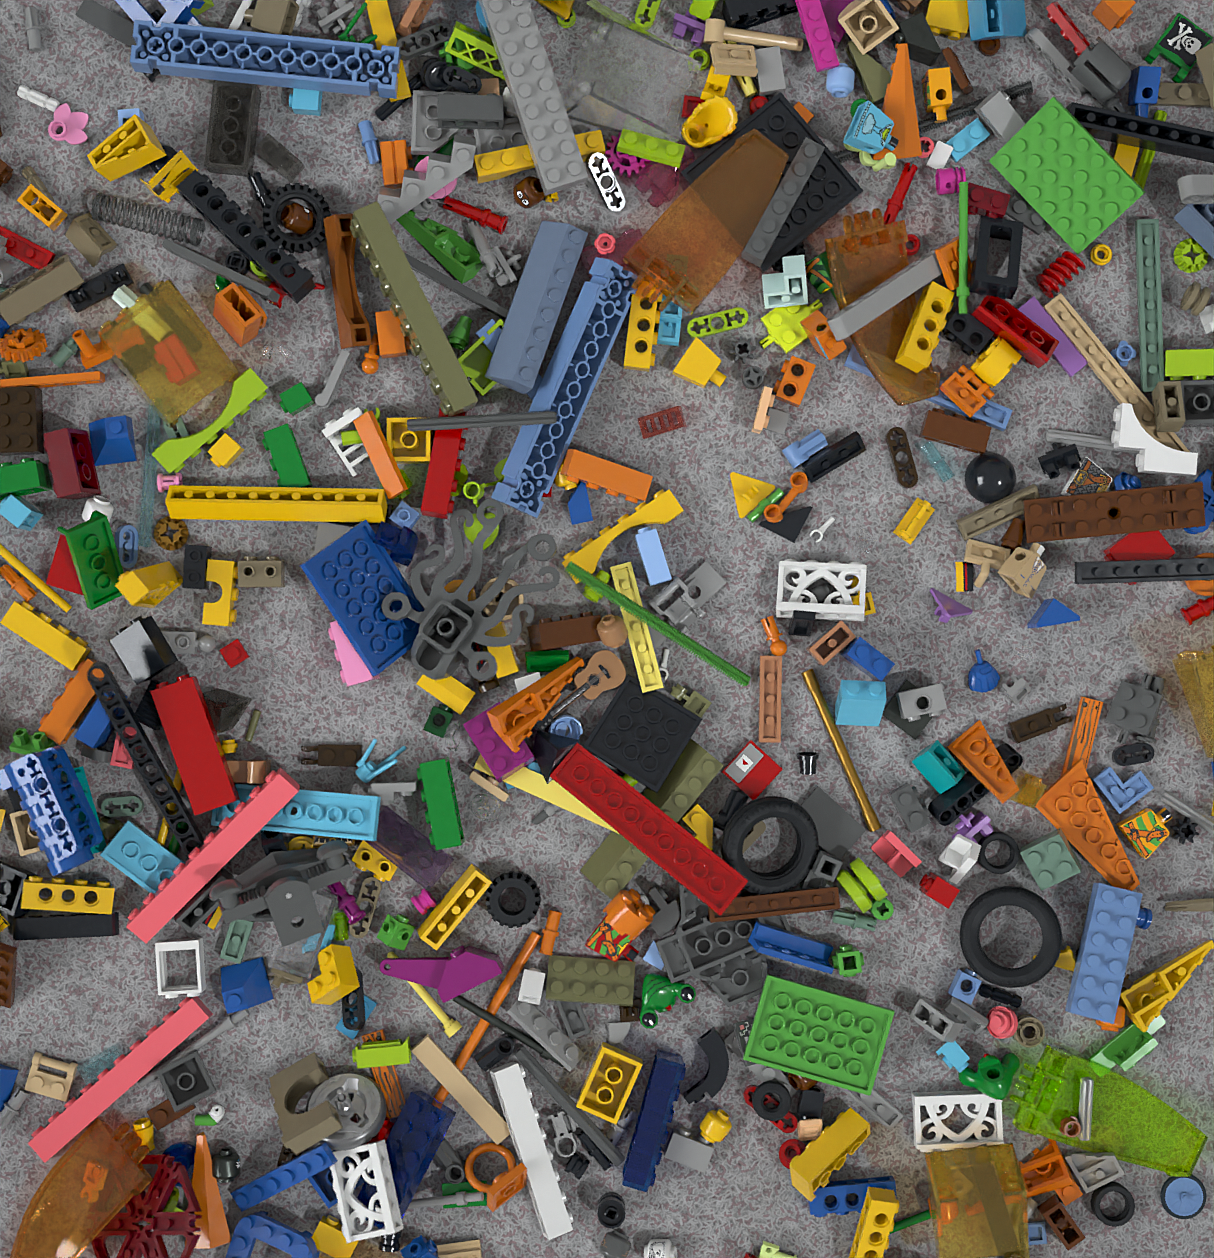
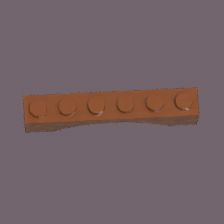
[323,214,372,349]

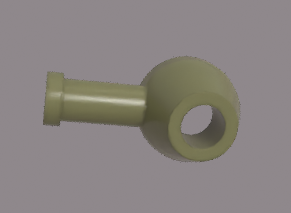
[99,816,140,839]

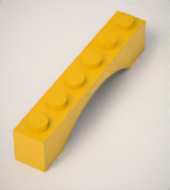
[473,129,606,184]
[562,489,684,585]

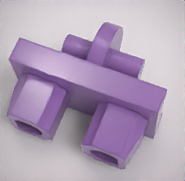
[672,10,706,48]
[952,811,994,844]

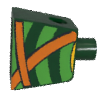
[805,245,849,301]

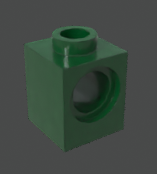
[423,703,454,738]

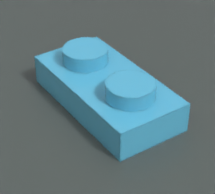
[945,118,991,163]

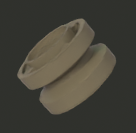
[1180,281,1212,316]
[1013,1014,1045,1048]

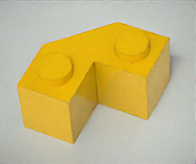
[681,802,713,851]

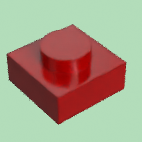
[219,639,250,668]

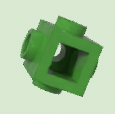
[377,914,415,951]
[832,944,864,977]

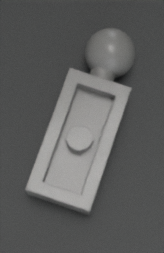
[161,631,216,654]

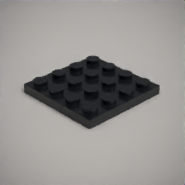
[583,674,702,793]

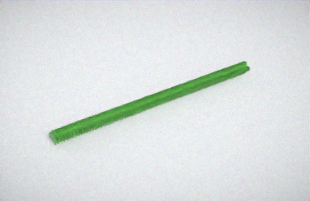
[565,561,751,687]

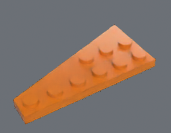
[1032,759,1140,891]

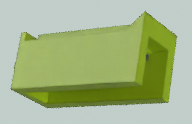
[352,1035,412,1069]

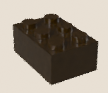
[0,386,44,456]

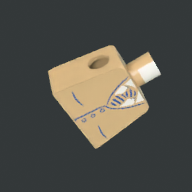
[997,542,1046,599]

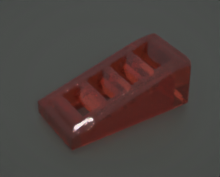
[637,406,687,439]

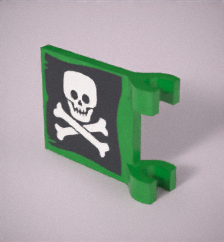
[1144,13,1213,83]

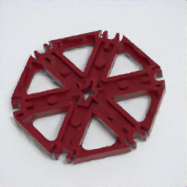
[89,1154,202,1258]

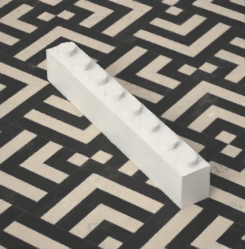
[489,1061,574,1240]

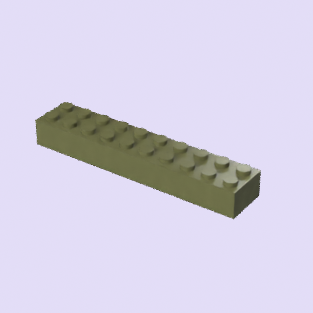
[350,201,478,417]

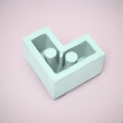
[762,255,808,309]

